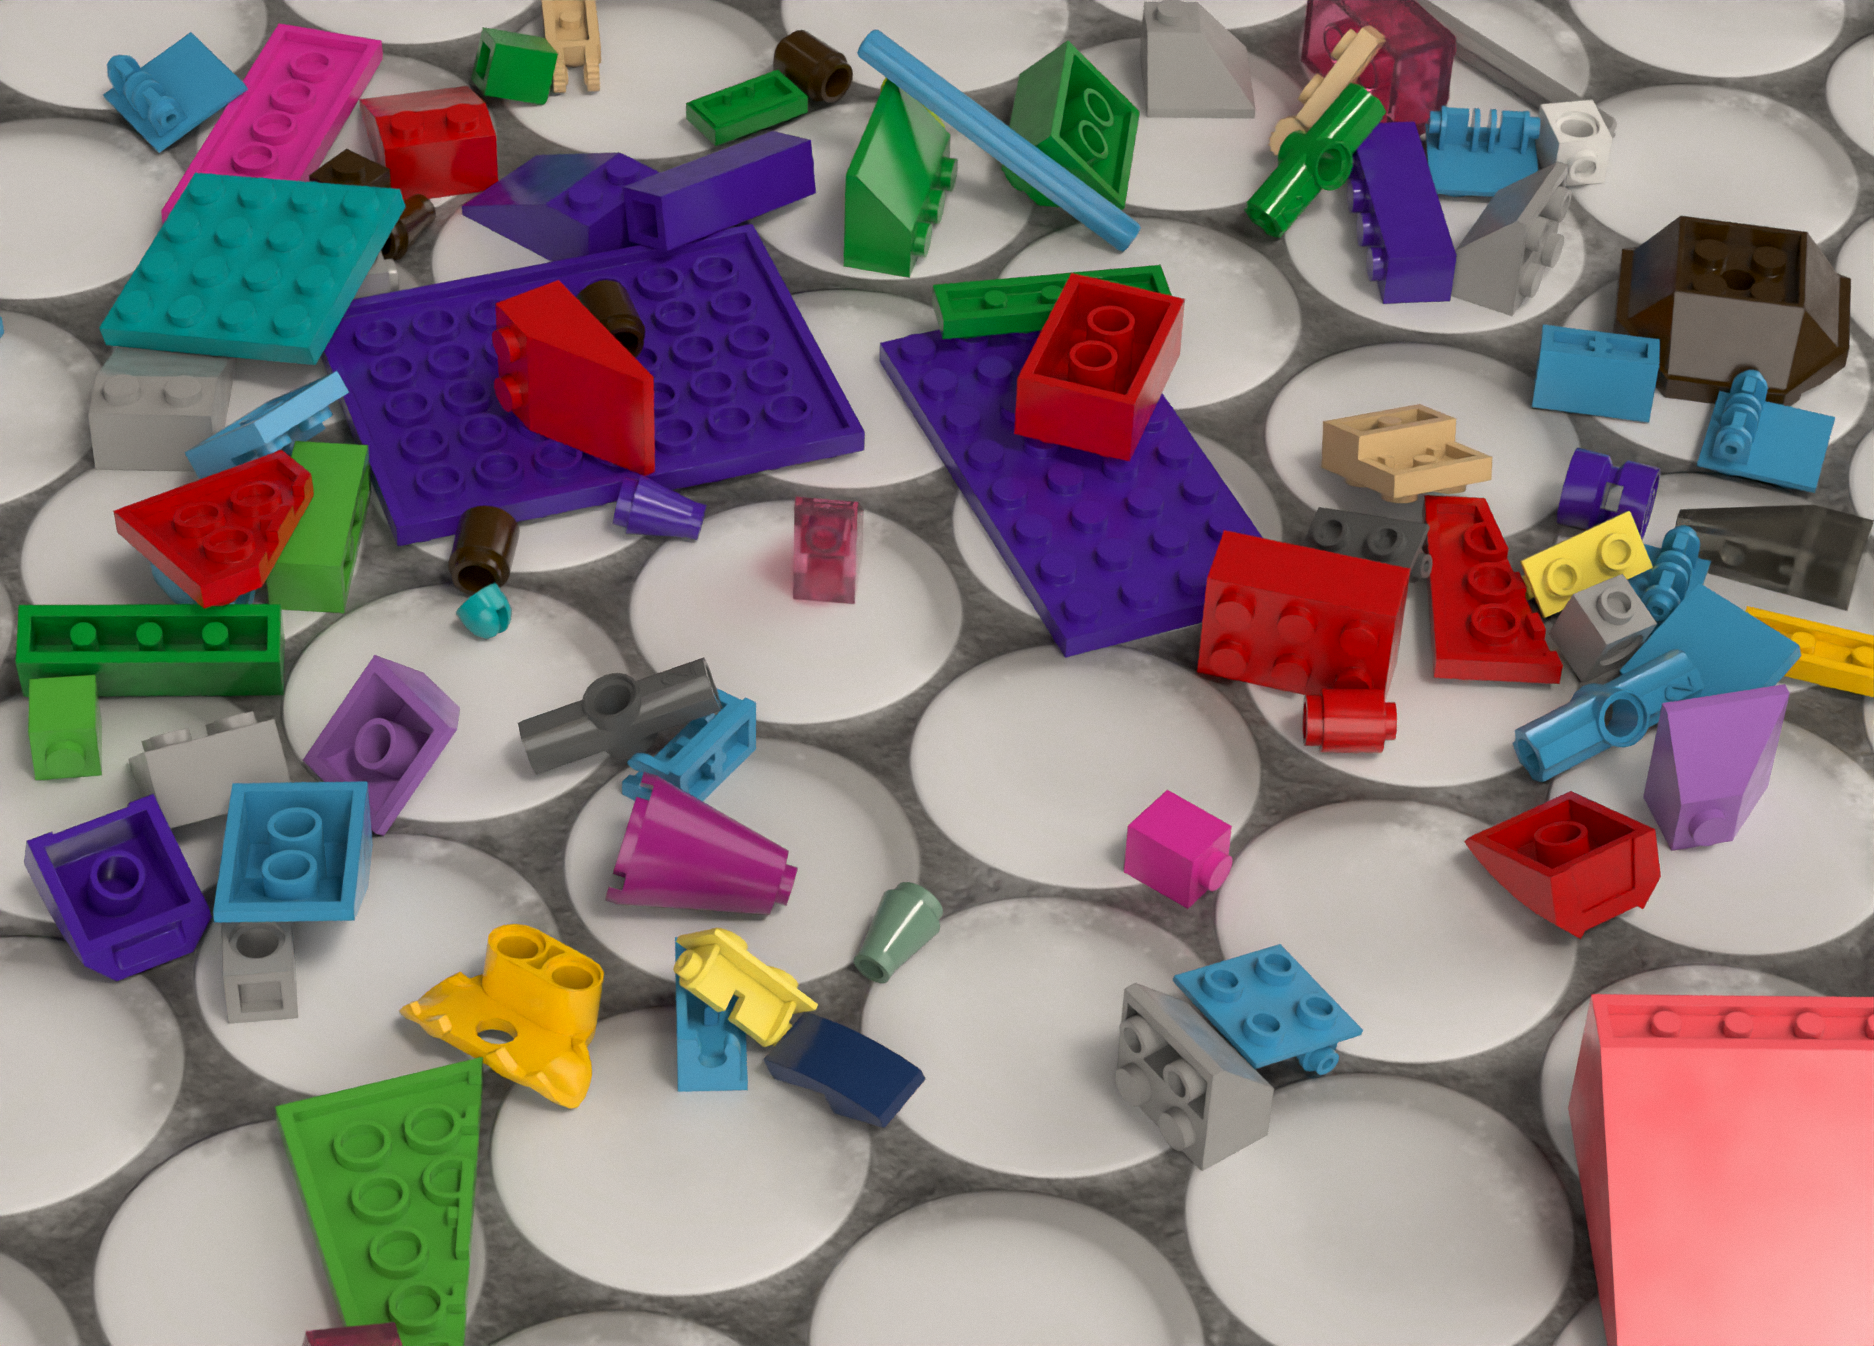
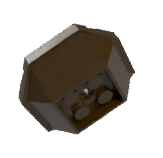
[1613,216,1851,407]

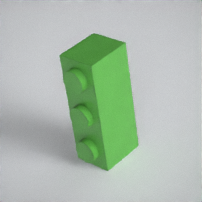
[265,441,372,613]

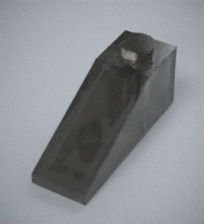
[1675,504,1874,611]

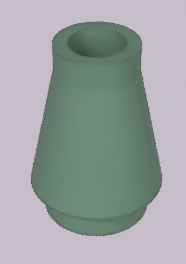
[854,882,943,983]

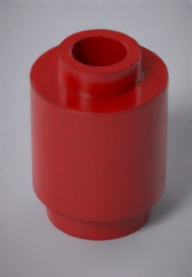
[1302,688,1397,753]

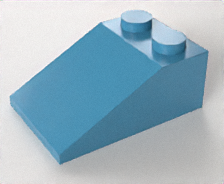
[213,781,373,923]

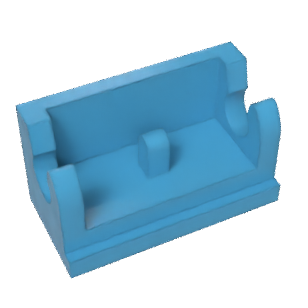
[1532,324,1660,422]
[622,688,756,801]
[675,937,748,1092]

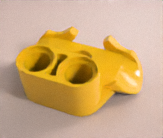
[399,924,604,1108]

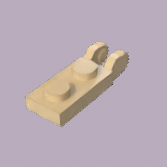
[541,0,601,93]
[1268,25,1386,156]

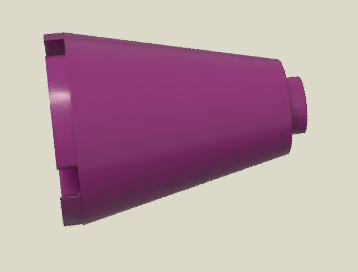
[605,772,798,915]

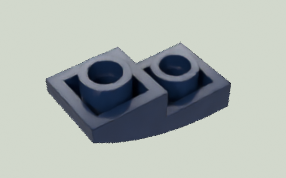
[763,1012,926,1128]

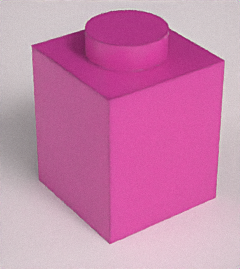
[1124,790,1232,909]

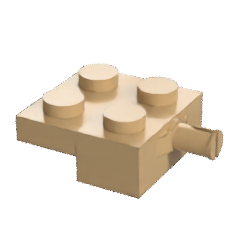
[1321,404,1492,503]

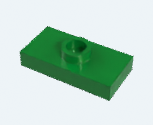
[686,70,808,146]

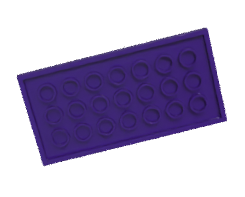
[879,329,1263,658]

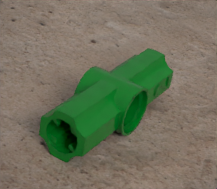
[1244,83,1386,238]

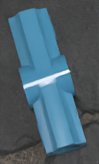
[1512,649,1705,782]

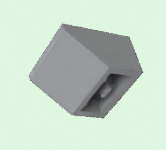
[1451,162,1572,316]
[128,711,291,829]
[1115,983,1274,1171]

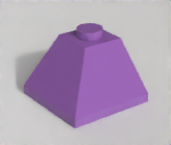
[303,655,460,836]
[1643,684,1790,851]

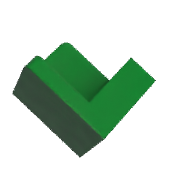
[471,27,558,105]

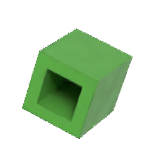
[28,675,102,780]

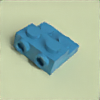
[184,371,349,479]

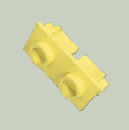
[1520,511,1653,618]
[673,928,818,1047]

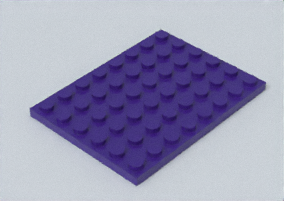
[321,224,865,546]

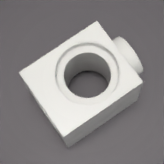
[1535,100,1612,186]

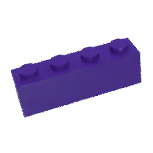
[1347,122,1457,304]

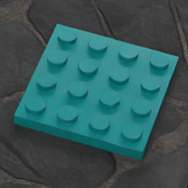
[99,173,406,365]

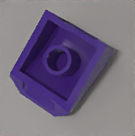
[24,794,212,981]

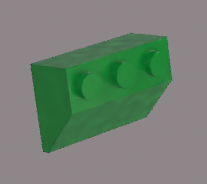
[1001,40,1140,210]
[843,78,958,278]

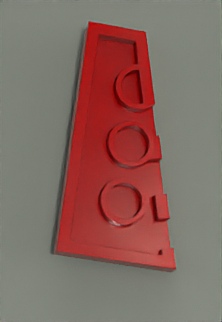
[1422,495,1563,684]

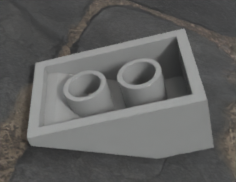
[88,347,237,472]

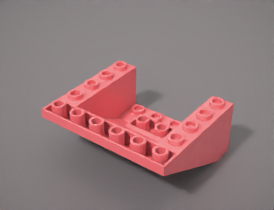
[1568,994,1874,1346]

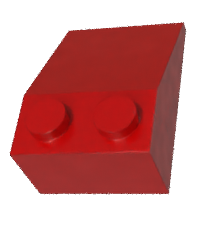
[359,86,498,200]
[492,280,655,476]

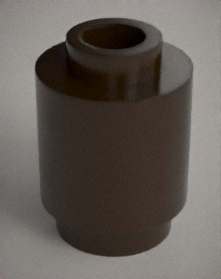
[773,30,853,103]
[576,280,645,358]
[448,505,520,596]

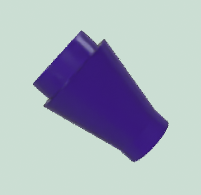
[613,475,707,540]

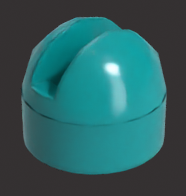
[456,583,512,639]

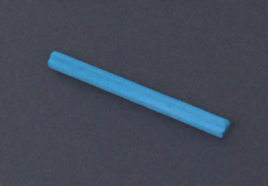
[857,29,1141,251]

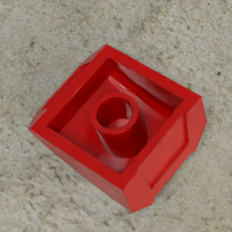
[1464,791,1661,939]

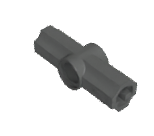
[518,657,722,775]

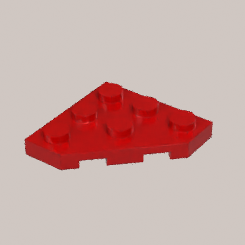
[113,450,314,609]

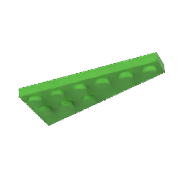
[275,1057,484,1346]

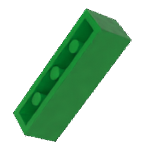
[16,604,285,697]

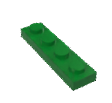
[932,265,1172,339]

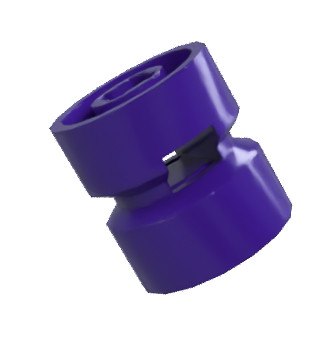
[1557,447,1661,541]

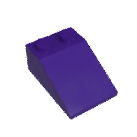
[462,152,660,262]

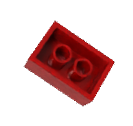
[1014,273,1185,461]
[1197,530,1411,701]

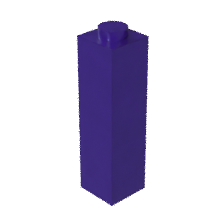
[623,131,816,251]

